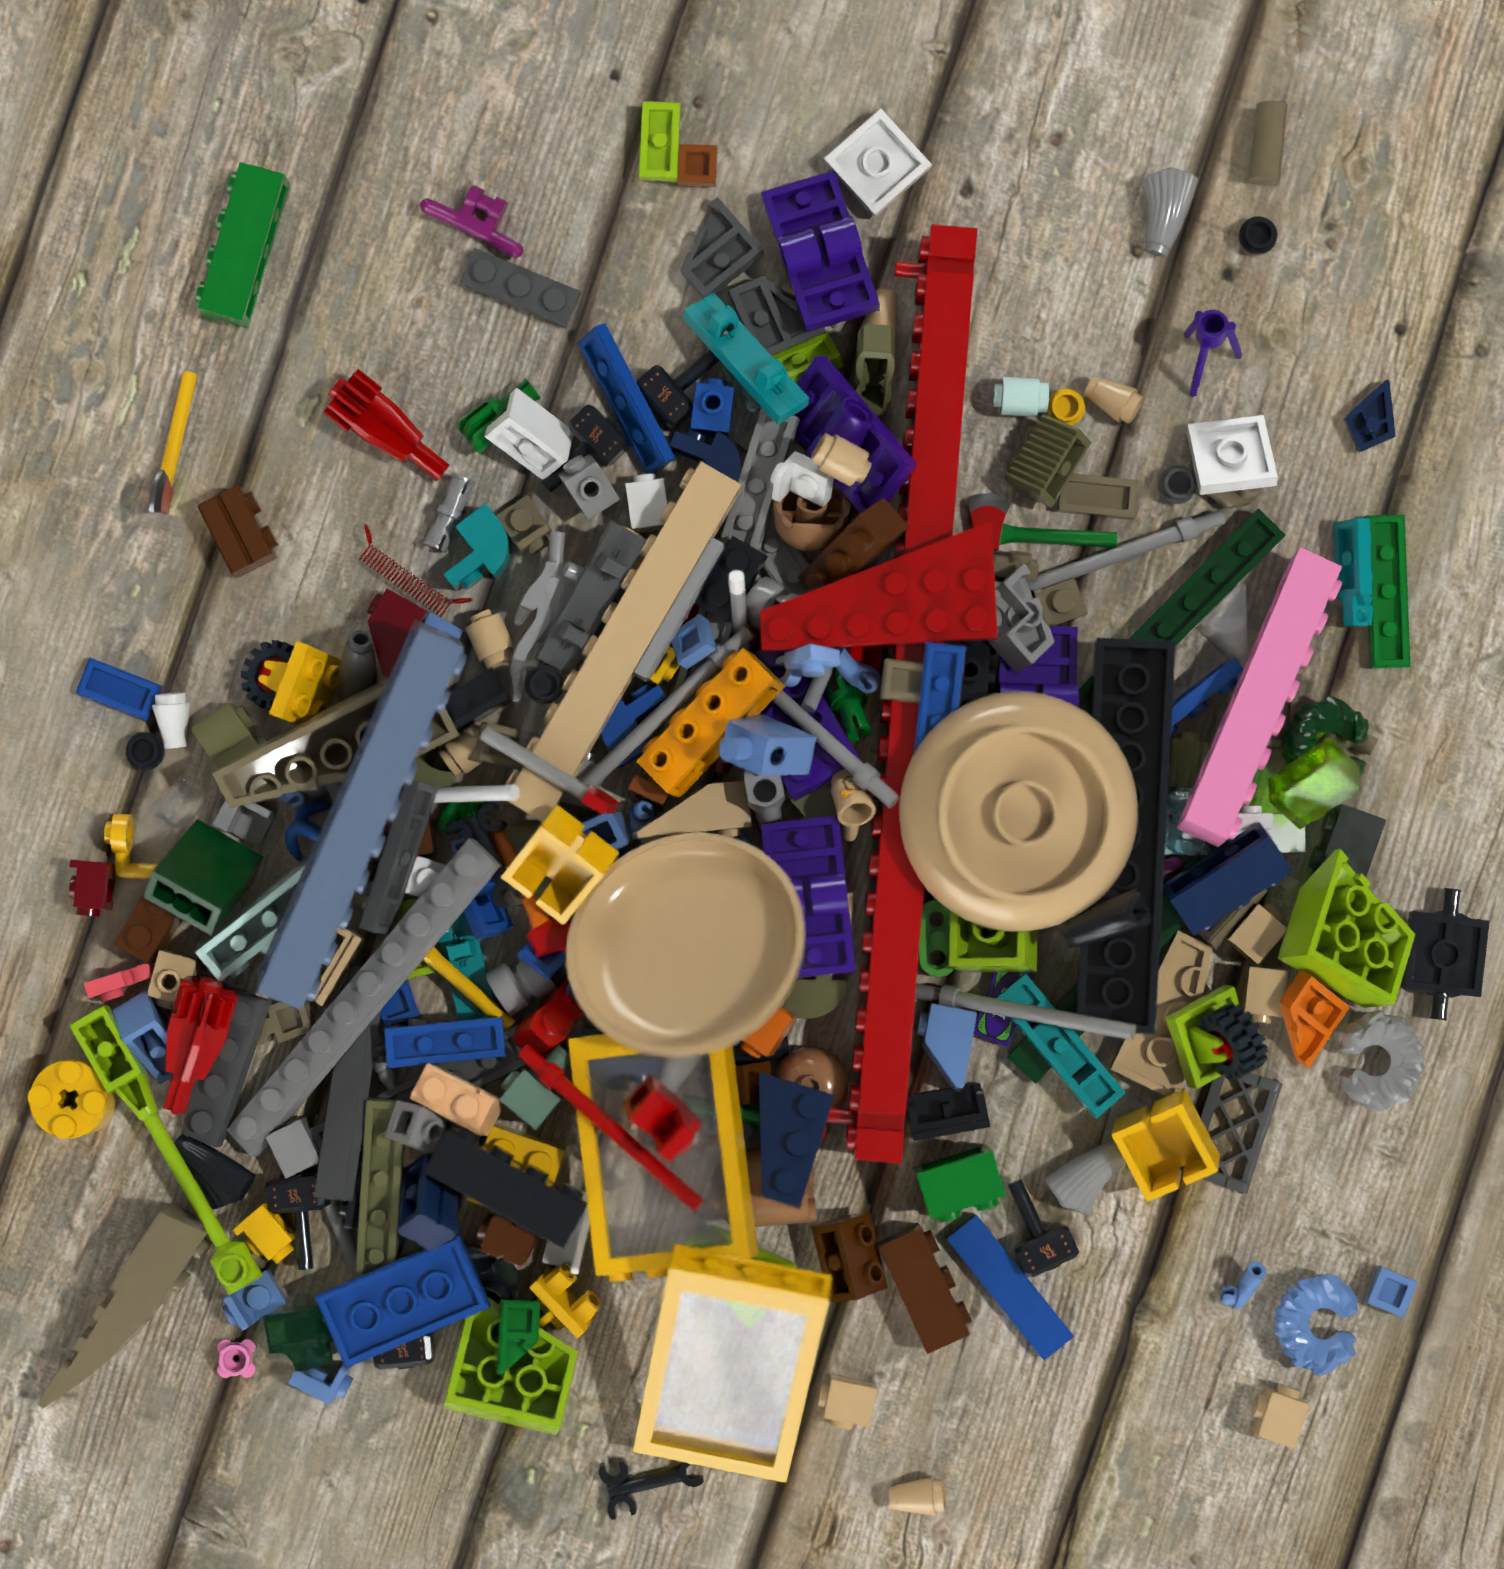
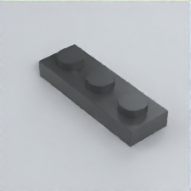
[460,248,581,328]

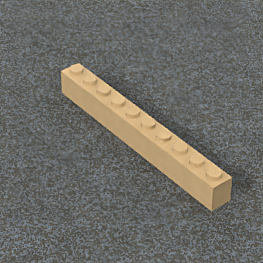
[505,462,742,822]

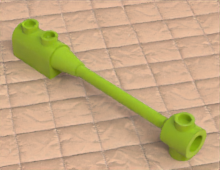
[69,1005,263,1296]

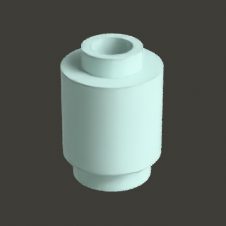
[993,377,1049,417]

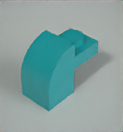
[443,503,511,591]

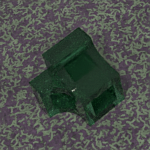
[263,1303,333,1371]

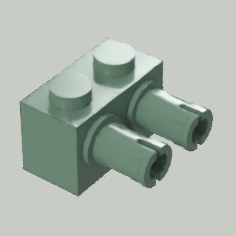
[499,1042,571,1130]

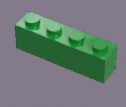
[195,162,290,328]

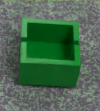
[912,1144,1006,1223]

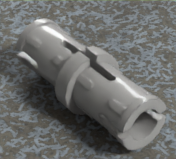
[423,473,475,553]

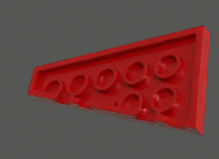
[760,521,998,652]

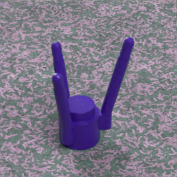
[1183,310,1242,397]

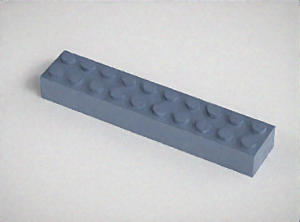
[257,620,467,1010]

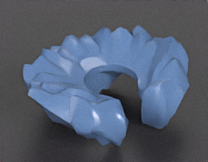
[1274,1274,1358,1376]

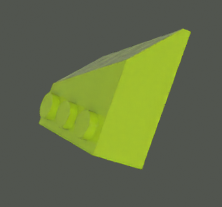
[1278,849,1416,1008]
[443,1297,578,1435]

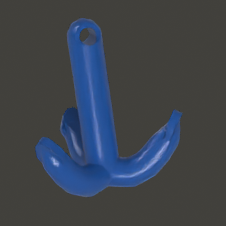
[284,800,333,861]

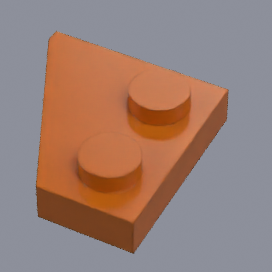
[1279,970,1350,1068]

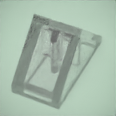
[1195,584,1248,665]
[133,778,212,861]

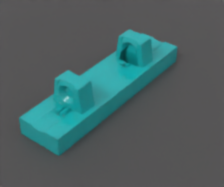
[682,292,809,425]
[439,912,496,1021]
[996,974,1126,1118]

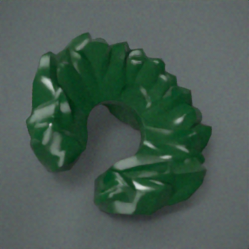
[1281,696,1369,795]

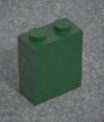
[143,819,264,935]

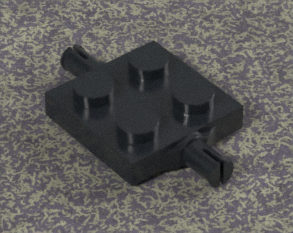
[1401,888,1490,1021]

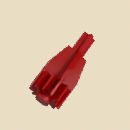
[323,368,450,481]
[163,977,238,1115]

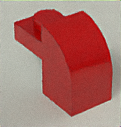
[623,1074,702,1163]

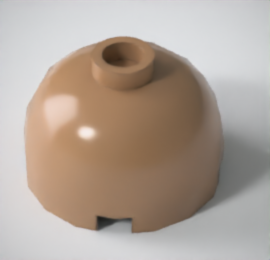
[772,488,851,551]
[773,1046,849,1108]

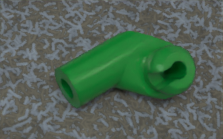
[434,801,488,835]

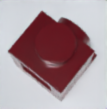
[69,860,116,917]

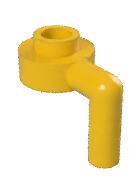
[104,814,158,879]

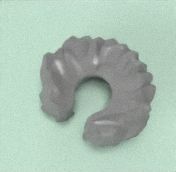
[1338,1010,1425,1111]

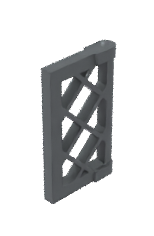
[1182,1073,1283,1194]

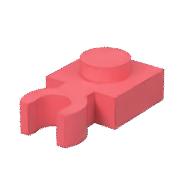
[84,963,154,1003]

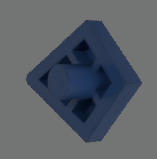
[1343,380,1395,453]

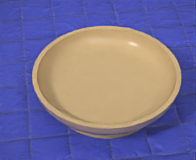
[899,692,1138,931]
[566,833,805,1058]

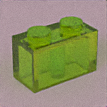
[1268,738,1361,830]

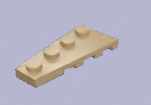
[1109,930,1213,1097]

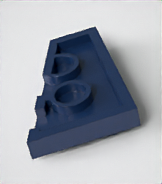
[759,1072,834,1210]

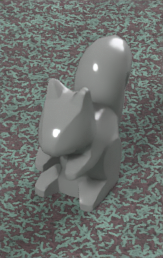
[743,770,785,835]

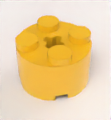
[28,1058,117,1139]

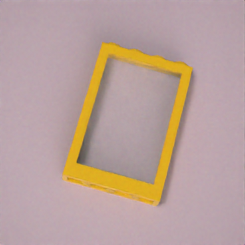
[568,1034,758,1282]
[633,1243,832,1483]

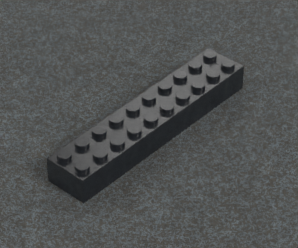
[1075,638,1176,1034]

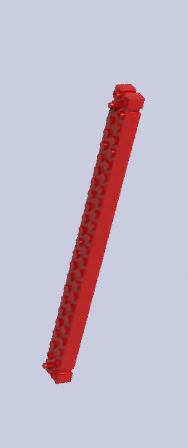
[826,224,978,1163]

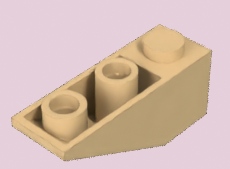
[631,781,752,845]

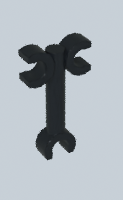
[447,802,526,909]
[599,1458,704,1520]

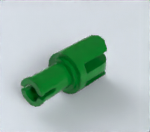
[457,378,541,453]
[824,667,872,742]

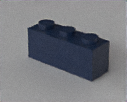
[1163,822,1293,935]

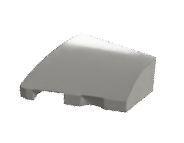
[987,564,1054,674]

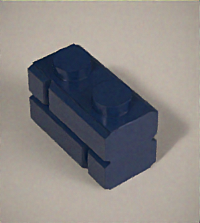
[398,1153,462,1251]

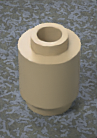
[810,433,872,487]
[465,609,515,669]
[439,722,483,777]

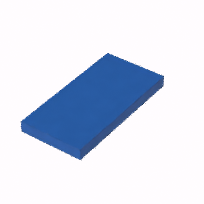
[315,1233,491,1368]

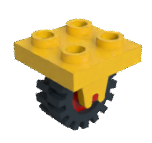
[241,640,341,725]

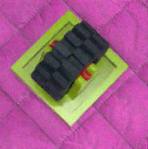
[1166,985,1268,1089]

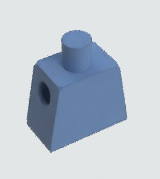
[719,714,816,776]

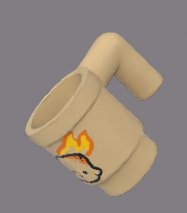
[831,769,876,842]

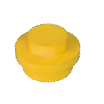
[1047,389,1085,426]

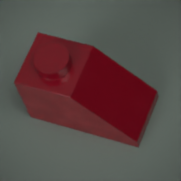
[367,588,429,678]

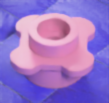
[217,1339,256,1378]

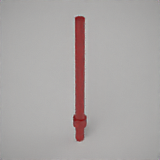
[518,1044,705,1212]

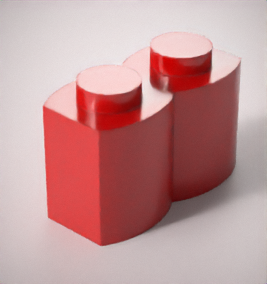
[513,980,586,1056]

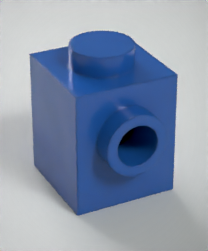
[691,378,735,439]

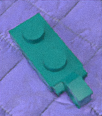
[1333,518,1373,627]

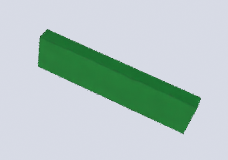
[1364,514,1411,669]

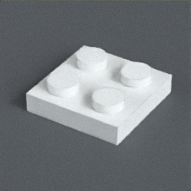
[824,108,932,218]
[1187,415,1278,495]

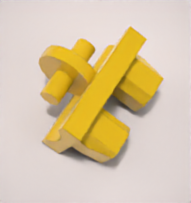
[529,1263,602,1339]

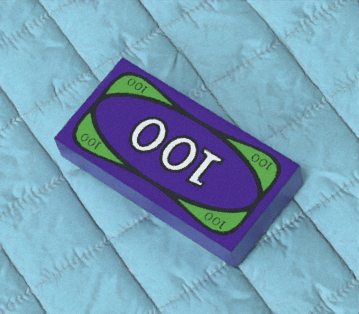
[974,972,1035,1047]

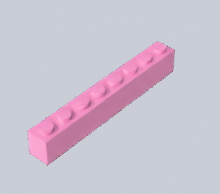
[1176,547,1342,847]

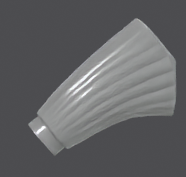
[1140,167,1198,257]
[1044,1141,1125,1215]

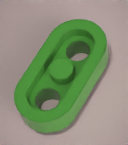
[918,900,954,977]

